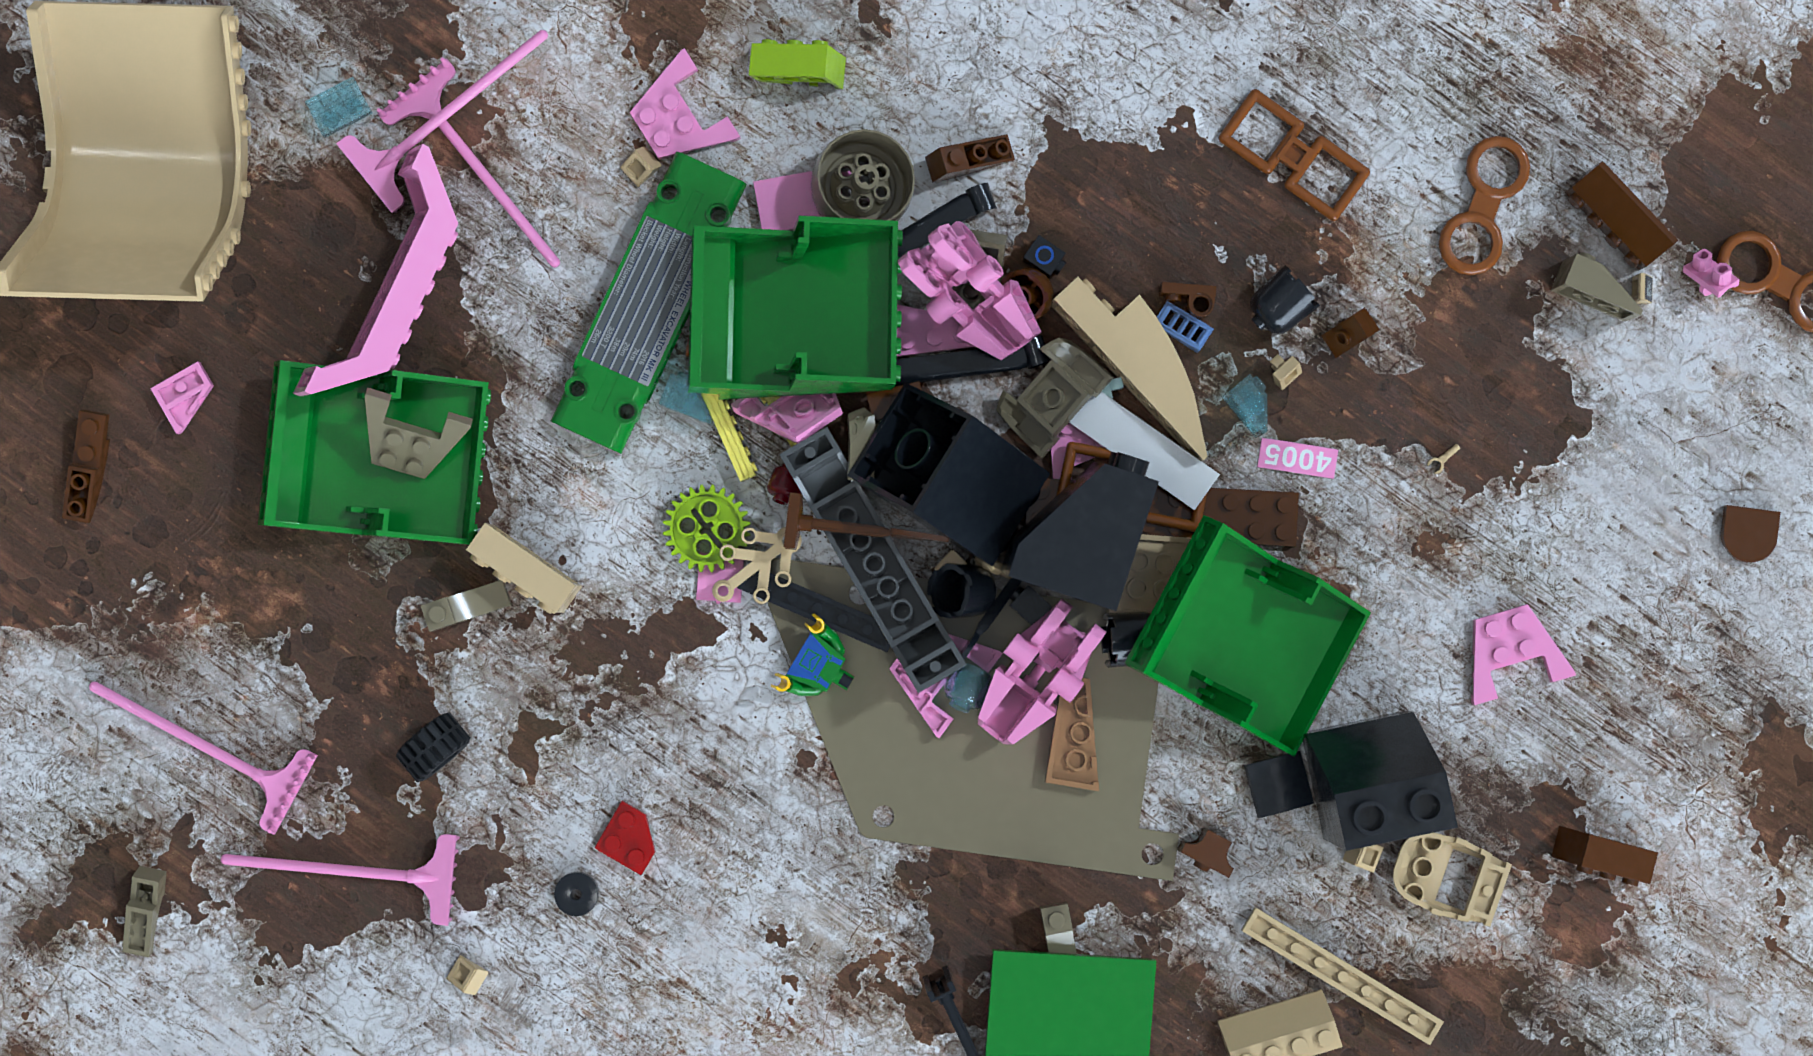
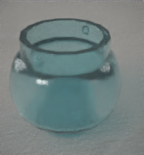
[944,663,992,713]

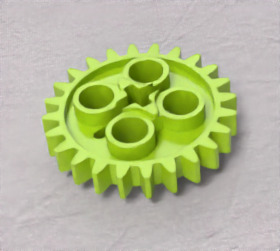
[663,484,751,572]

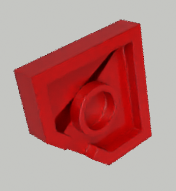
[595,800,656,875]

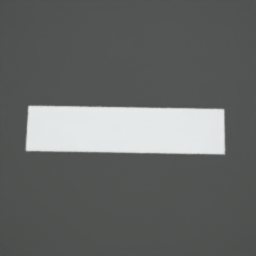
[1069,392,1220,510]

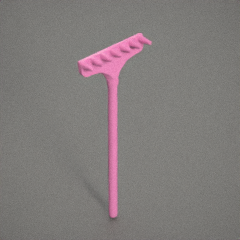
[336,30,548,213]
[377,57,560,268]
[89,681,318,835]
[220,834,460,926]

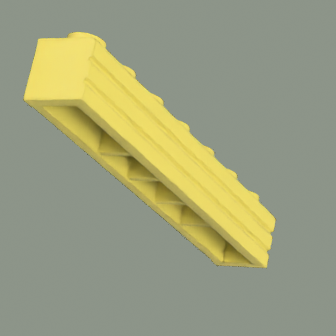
[701,393,758,482]

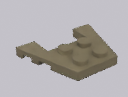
[365,387,473,479]

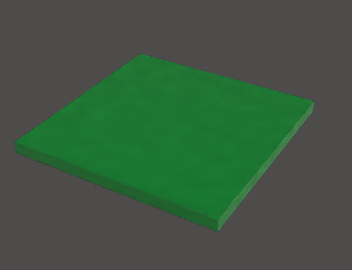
[984,949,1156,1056]

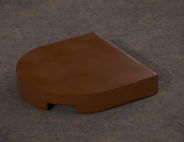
[1720,505,1781,563]

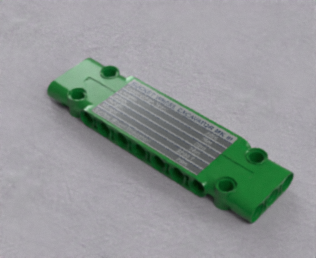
[550,151,747,454]

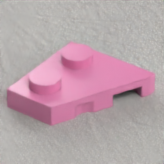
[150,362,214,434]

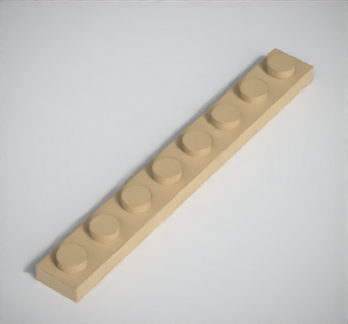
[1241,907,1444,1045]

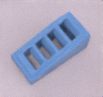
[1157,301,1214,353]

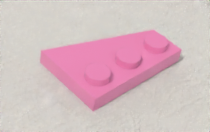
[896,304,976,357]

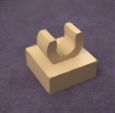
[1270,354,1302,390]

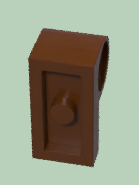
[1159,282,1216,320]

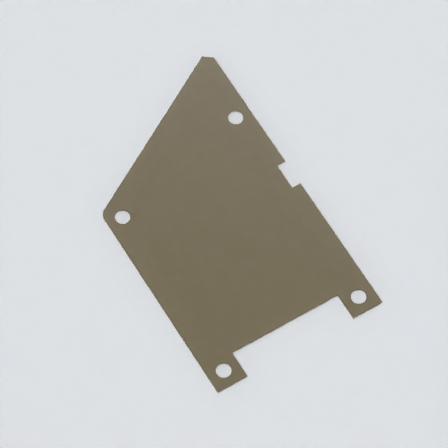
[767,558,1179,881]

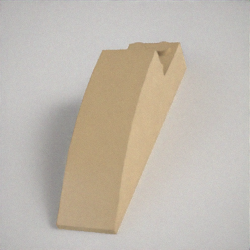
[1051,277,1208,461]

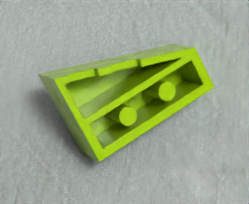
[749,39,846,89]

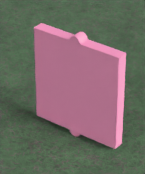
[696,552,744,604]

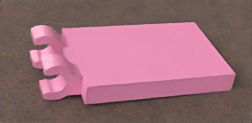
[753,171,851,231]

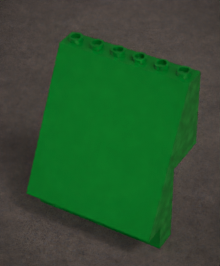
[688,215,903,400]
[258,360,491,545]
[1125,515,1371,757]

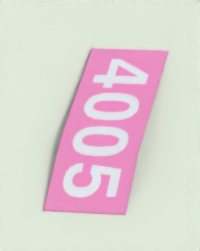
[1257,438,1338,479]

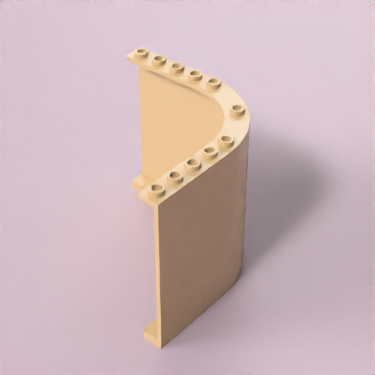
[0,1,251,301]

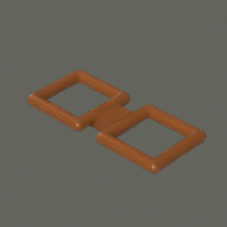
[1218,89,1370,221]
[1057,442,1207,532]

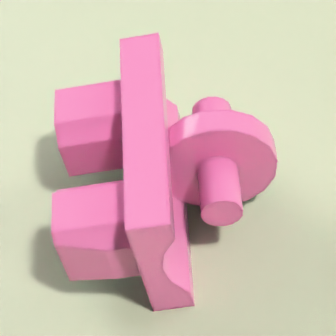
[1683,249,1739,298]

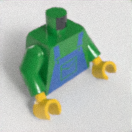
[771,614,855,696]

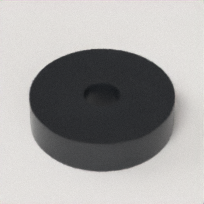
[554,872,599,916]

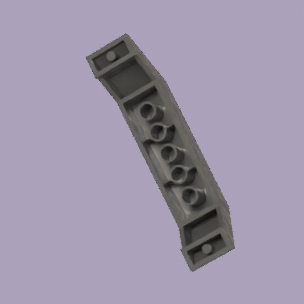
[779,427,967,693]

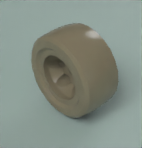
[811,129,915,221]

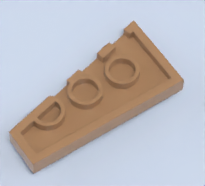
[1045,678,1099,791]

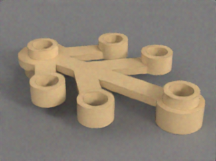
[712,527,802,604]

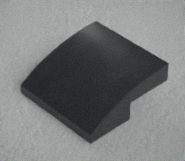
[1244,751,1314,818]

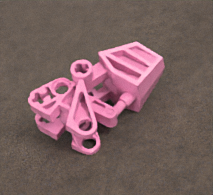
[898,221,1041,360]
[978,599,1106,744]

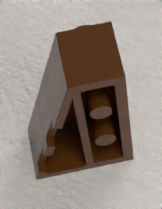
[1551,826,1658,887]

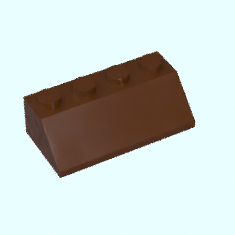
[1565,161,1679,270]

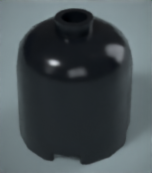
[1250,265,1320,334]
[927,563,997,618]
[1101,612,1150,668]

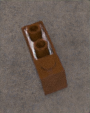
[925,134,1015,183]

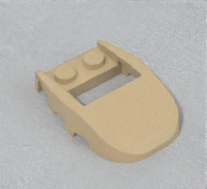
[1393,833,1512,927]

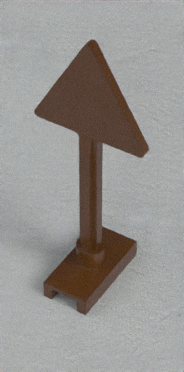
[783,493,949,550]

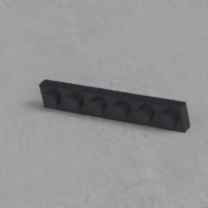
[737,563,890,652]

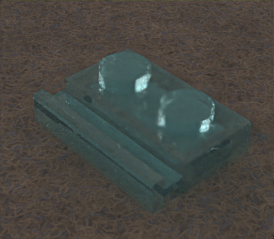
[305,77,373,138]

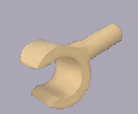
[1427,444,1460,474]

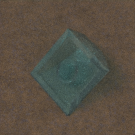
[1222,374,1268,438]

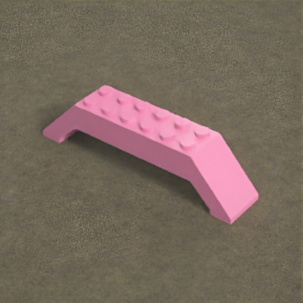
[293,144,458,396]

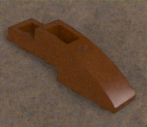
[62,409,110,523]

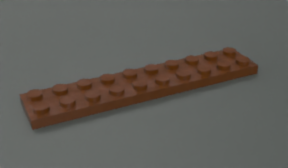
[1025,478,1299,547]

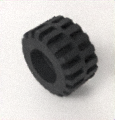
[396,712,471,782]

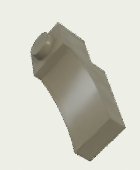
[421,580,512,632]
[122,866,167,957]
[1040,901,1077,954]

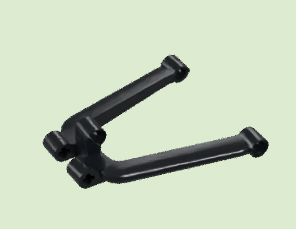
[895,183,1051,386]

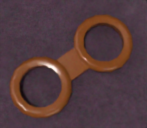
[1438,136,1530,276]
[1717,231,1813,333]

